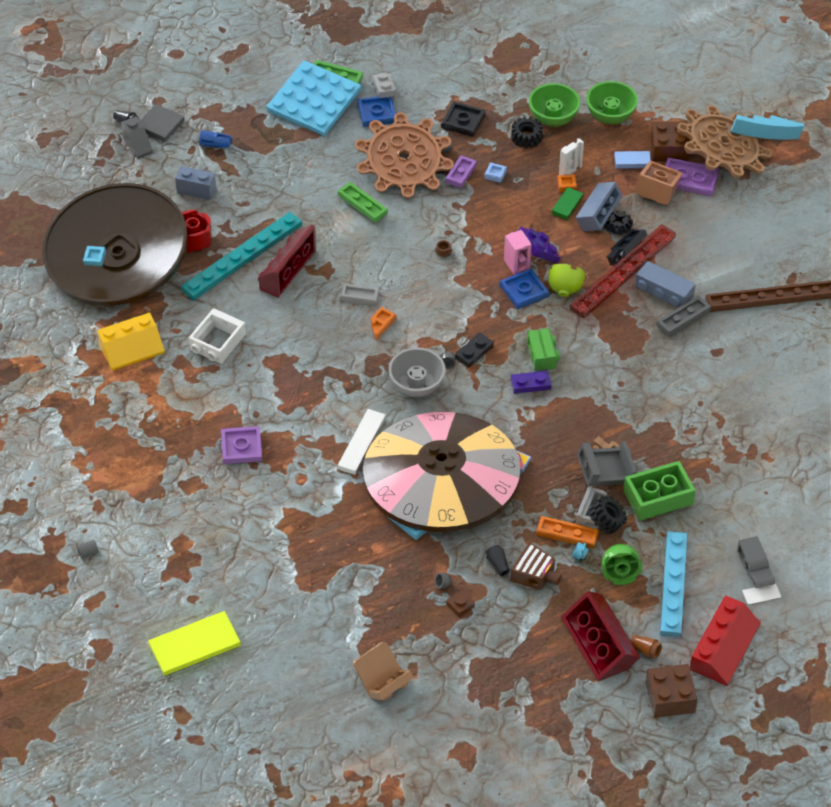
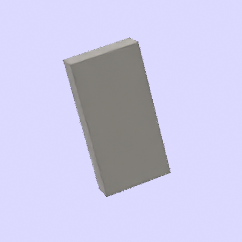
[340,284,380,306]

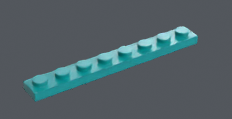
[181,212,302,300]

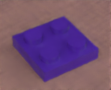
[518,227,561,263]

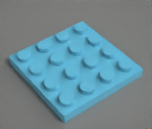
[266,60,362,136]

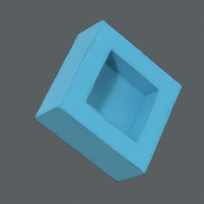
[83,246,106,266]

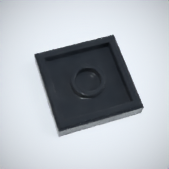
[441,101,486,137]

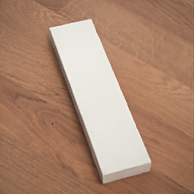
[338,409,386,475]

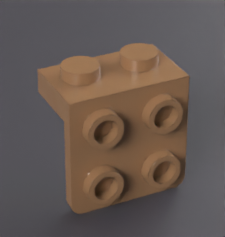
[353,642,414,701]

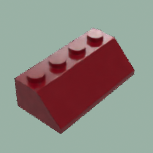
[258,225,316,298]
[561,591,640,681]

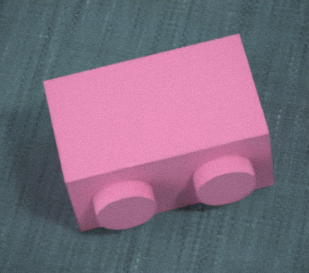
[504,230,532,275]

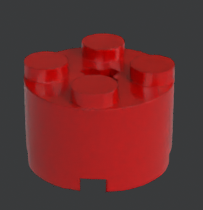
[182,210,212,253]

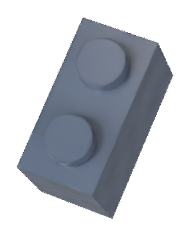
[175,166,216,200]

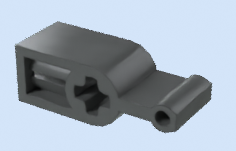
[737,536,775,588]

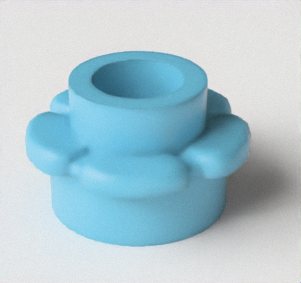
[572,542,588,561]

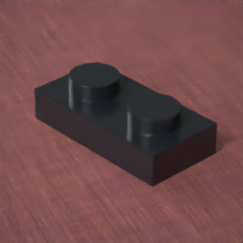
[455,333,494,368]

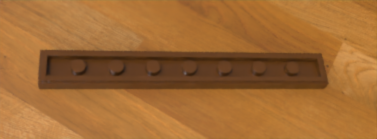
[705,280,831,312]

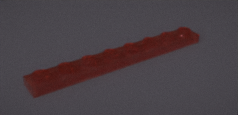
[570,224,676,319]

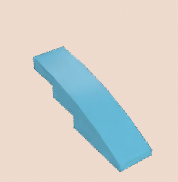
[731,115,804,140]

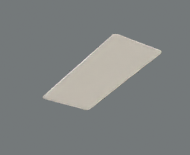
[742,583,781,604]

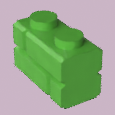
[527,328,560,371]

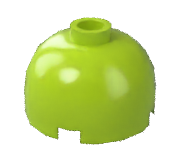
[548,264,586,297]

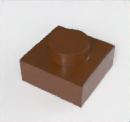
[446,590,475,617]

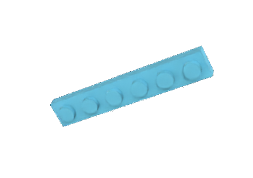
[660,531,687,637]

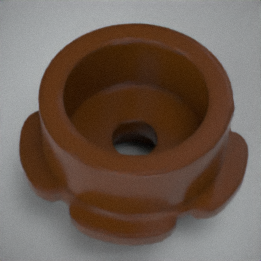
[435,240,452,257]

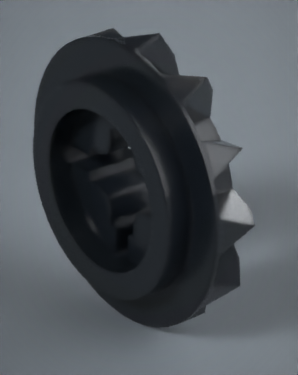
[604,210,633,234]

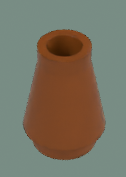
[630,635,662,659]

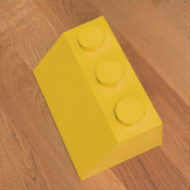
[97,313,165,371]

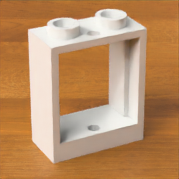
[189,308,246,364]

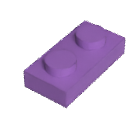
[446,155,477,188]

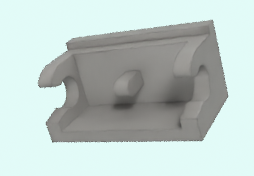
[576,486,607,529]

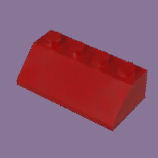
[690,595,761,686]

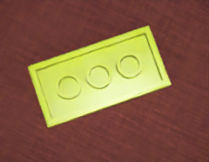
[148,611,241,676]

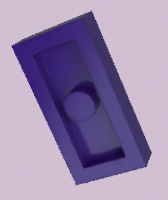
[510,370,551,394]

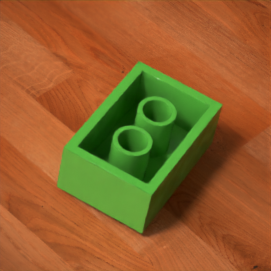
[623,461,696,521]

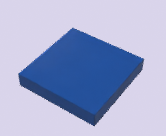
[357,96,396,127]
[499,269,550,310]

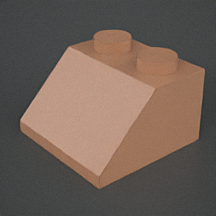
[634,161,683,205]

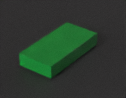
[552,187,584,220]

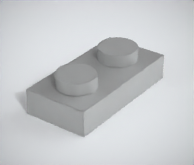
[373,73,396,98]

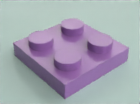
[221,426,262,464]

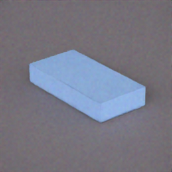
[614,151,651,169]

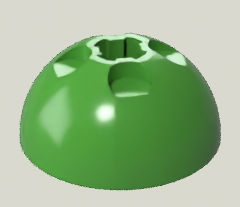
[586,81,638,125]
[529,83,580,127]

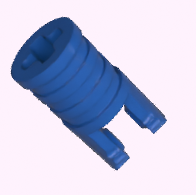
[199,130,233,148]

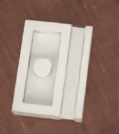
[559,138,584,175]

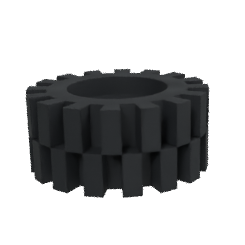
[511,117,543,149]
[589,495,627,534]

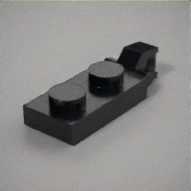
[606,229,647,266]

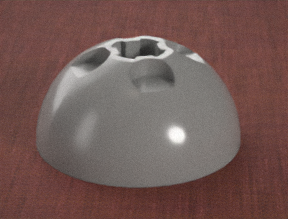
[389,347,445,398]

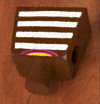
[510,542,562,590]

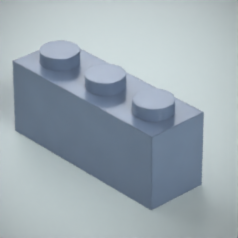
[576,182,623,231]
[635,261,696,308]

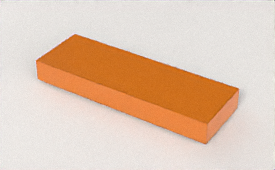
[536,516,599,549]

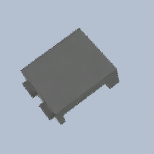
[577,441,637,486]

